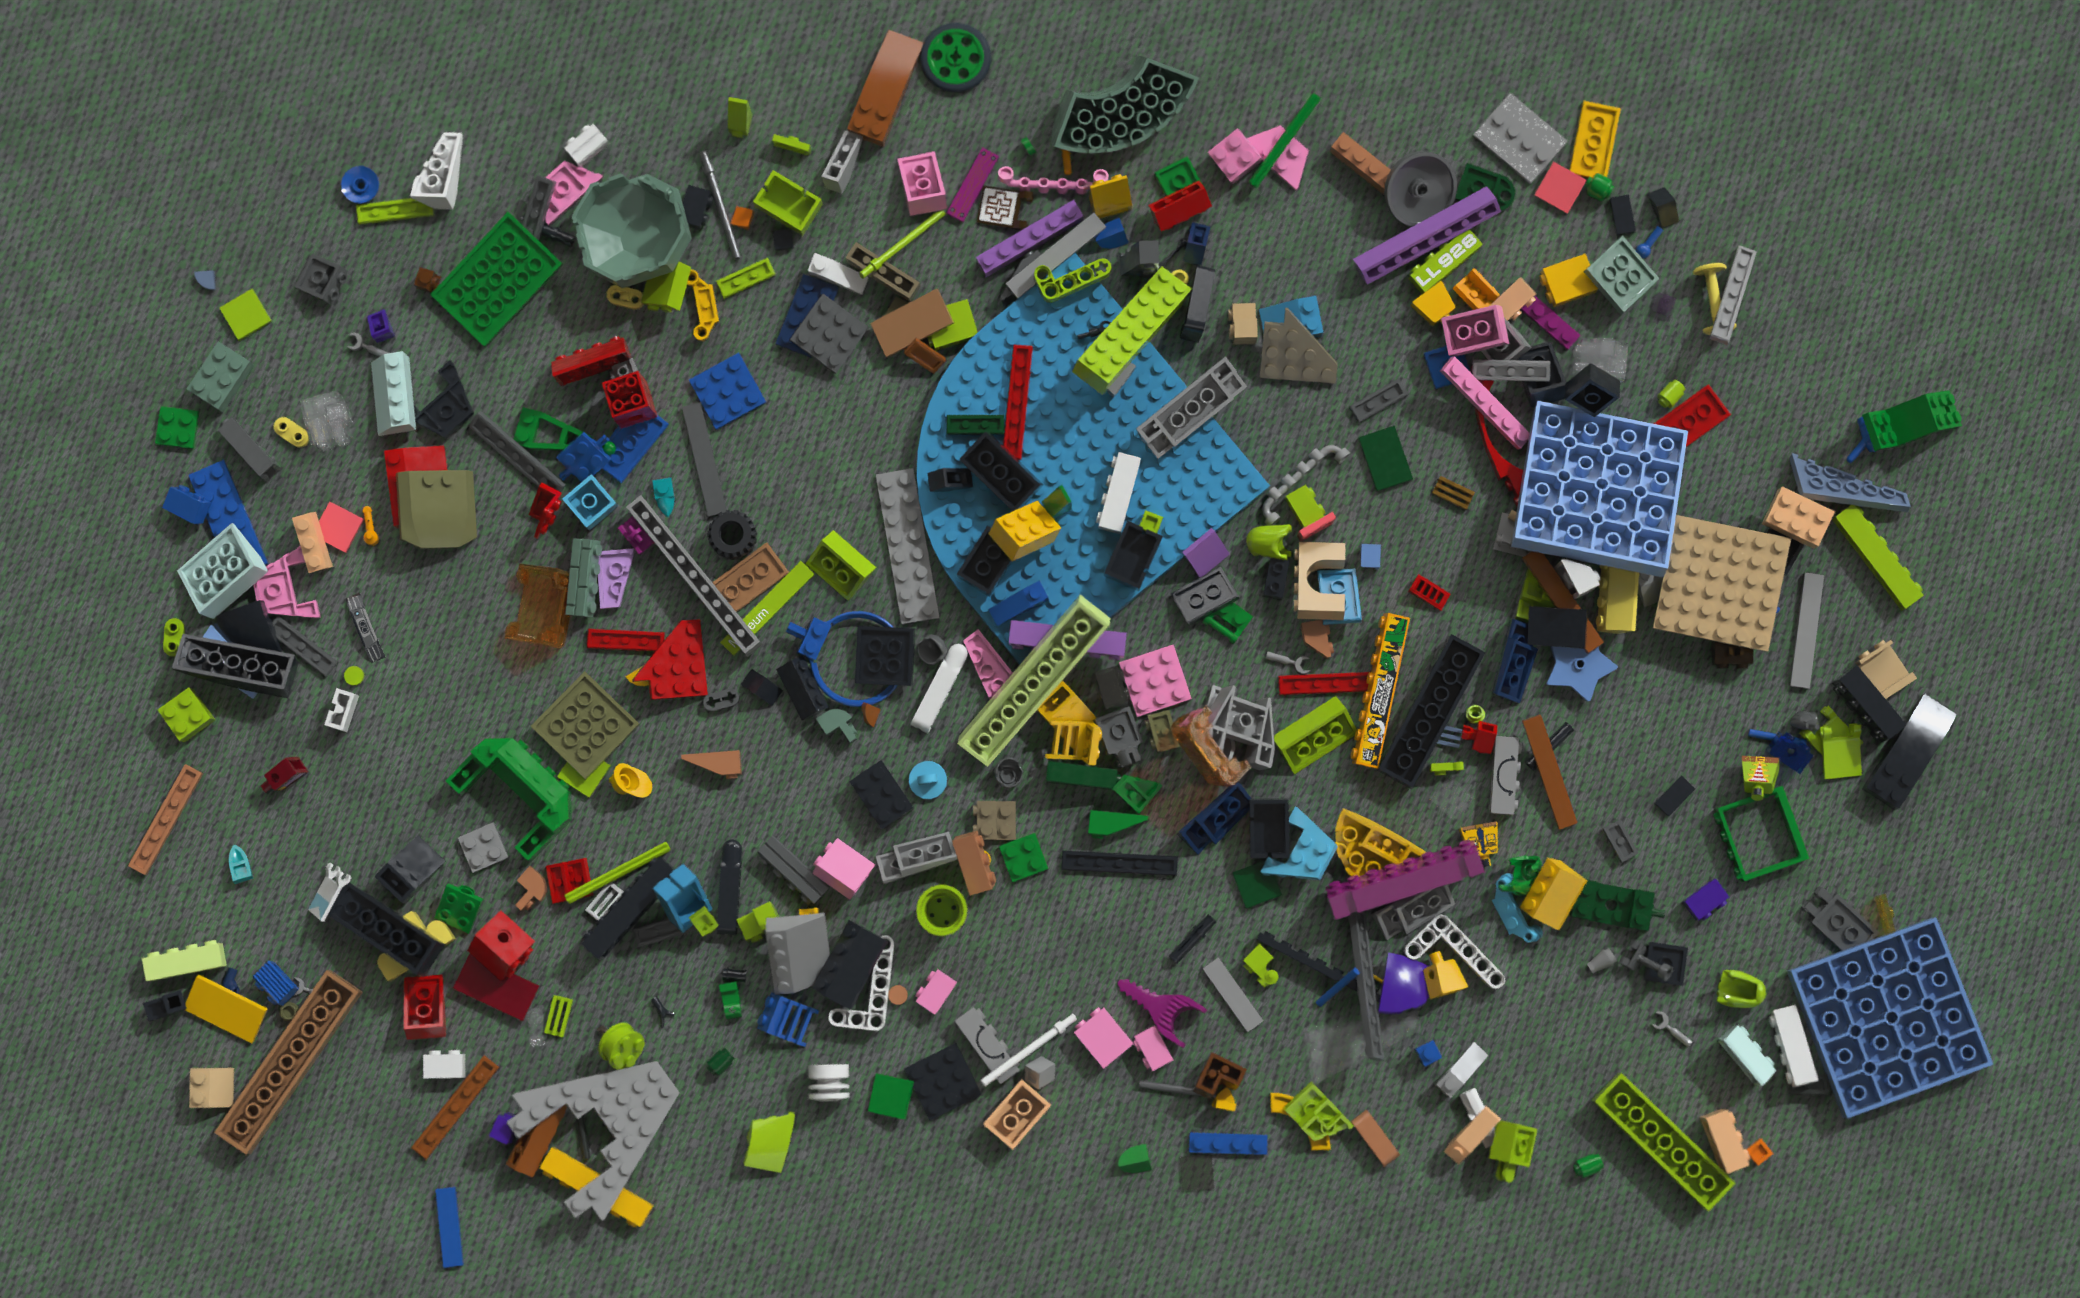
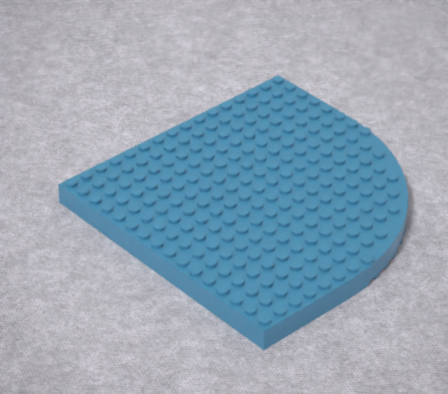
[917,253,1270,665]

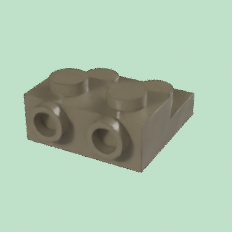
[973,801,1016,840]

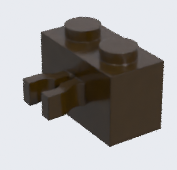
[1711,641,1754,669]

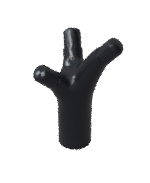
[651,996,675,1028]

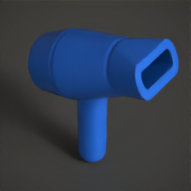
[1847,417,1876,463]

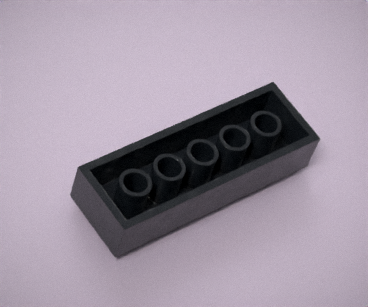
[581,857,675,960]

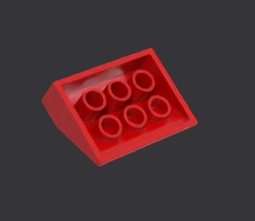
[551,336,631,386]
[384,445,448,529]

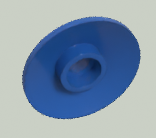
[341,166,379,203]

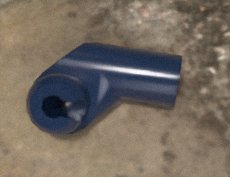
[223,967,240,994]

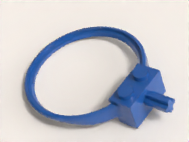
[786,611,898,707]

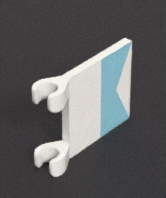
[308,863,351,922]

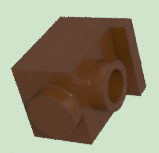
[414,267,441,293]

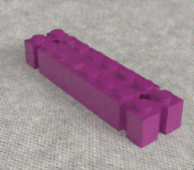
[1325,840,1485,920]

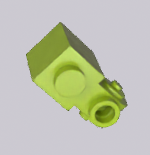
[1242,944,1278,988]

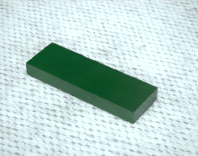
[947,415,1004,435]

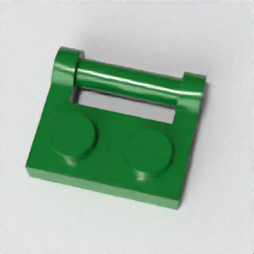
[1202,603,1253,645]

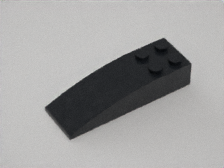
[172,634,298,698]
[1862,693,1957,810]
[328,882,446,977]

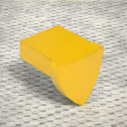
[1212,1088,1236,1111]

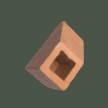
[1300,620,1334,659]

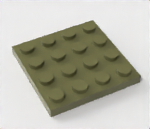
[531,671,640,779]

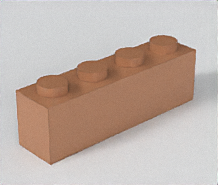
[1330,132,1390,194]

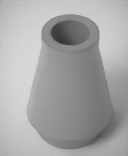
[1587,948,1617,973]

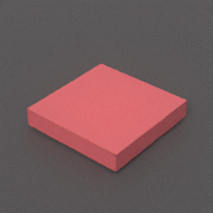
[1535,162,1587,214]
[319,501,364,553]
[1297,512,1336,542]

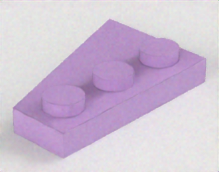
[598,549,635,609]

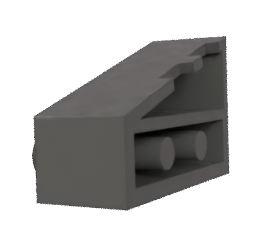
[1120,240,1159,278]

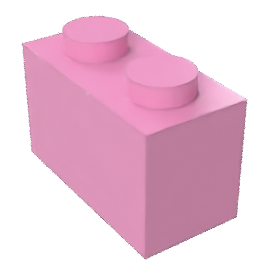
[916,970,957,1015]
[1133,1025,1173,1071]

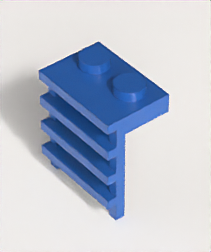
[757,992,819,1047]

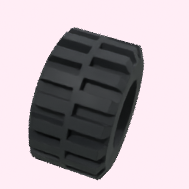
[707,510,757,560]

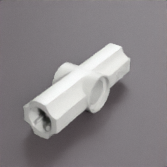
[1460,1088,1495,1148]

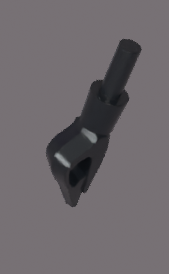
[1077,321,1111,340]

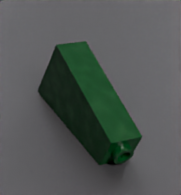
[1046,761,1121,790]

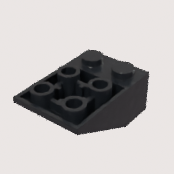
[374,835,446,904]

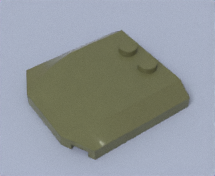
[396,470,477,549]

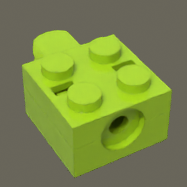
[1490,1120,1537,1183]

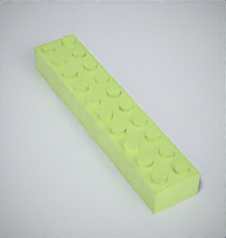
[957,595,1110,767]

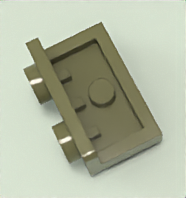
[1144,710,1179,753]

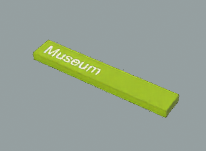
[720,561,815,656]

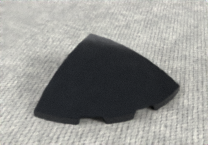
[212,600,282,652]

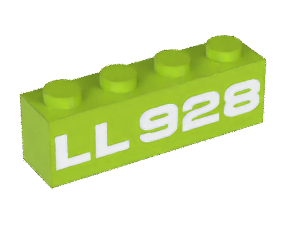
[1409,229,1483,294]

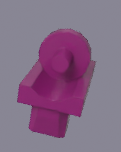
[618,516,654,555]

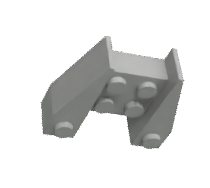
[1195,685,1275,770]

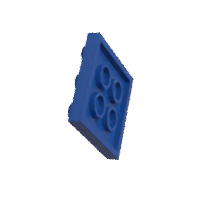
[689,353,766,430]

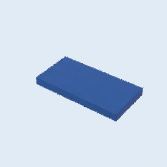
[602,415,669,484]

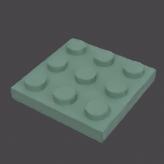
[1584,236,1659,315]

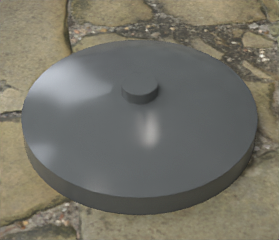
[1384,151,1457,227]

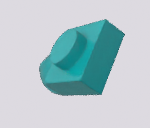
[652,478,675,517]
[229,845,253,884]

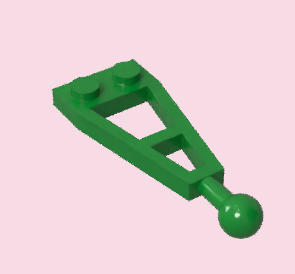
[514,407,616,456]

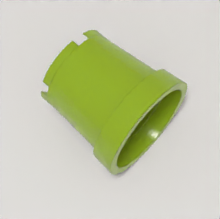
[916,885,967,936]

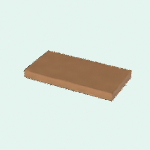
[870,289,954,358]
[712,542,789,613]

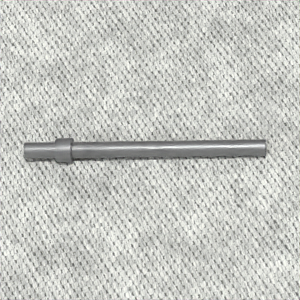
[700,150,741,260]

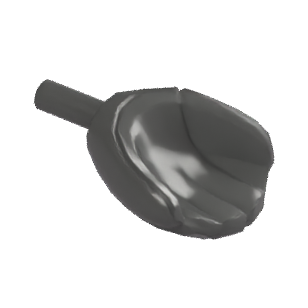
[1790,710,1819,730]

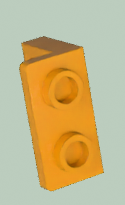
[1453,268,1500,310]

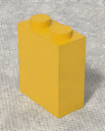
[1539,253,1598,307]

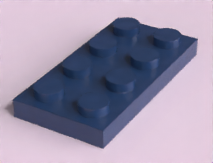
[775,274,839,358]

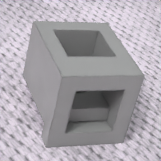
[610,358,638,379]

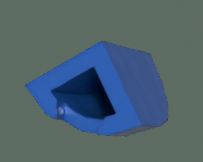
[1096,218,1129,249]

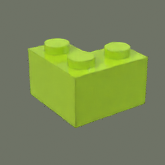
[737,902,779,943]

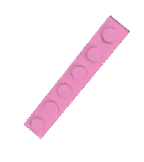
[1440,356,1530,450]

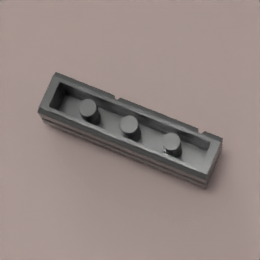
[757,835,830,905]

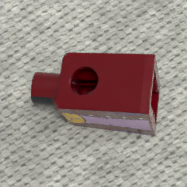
[261,757,309,794]

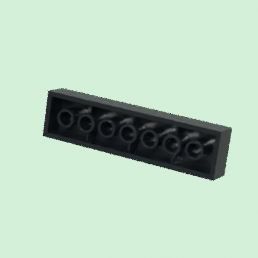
[1377,634,1486,789]

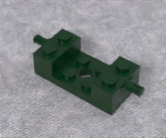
[1569,880,1666,931]

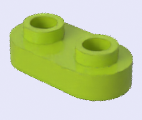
[163,618,185,657]

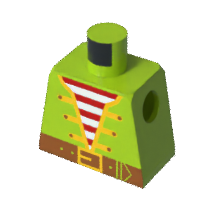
[1742,756,1779,801]

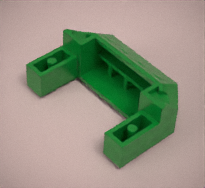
[446,738,572,862]

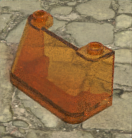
[504,564,570,649]
[1171,705,1251,787]

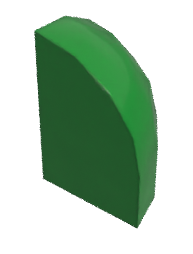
[1118,1144,1152,1173]

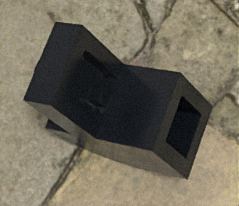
[143,990,187,1022]

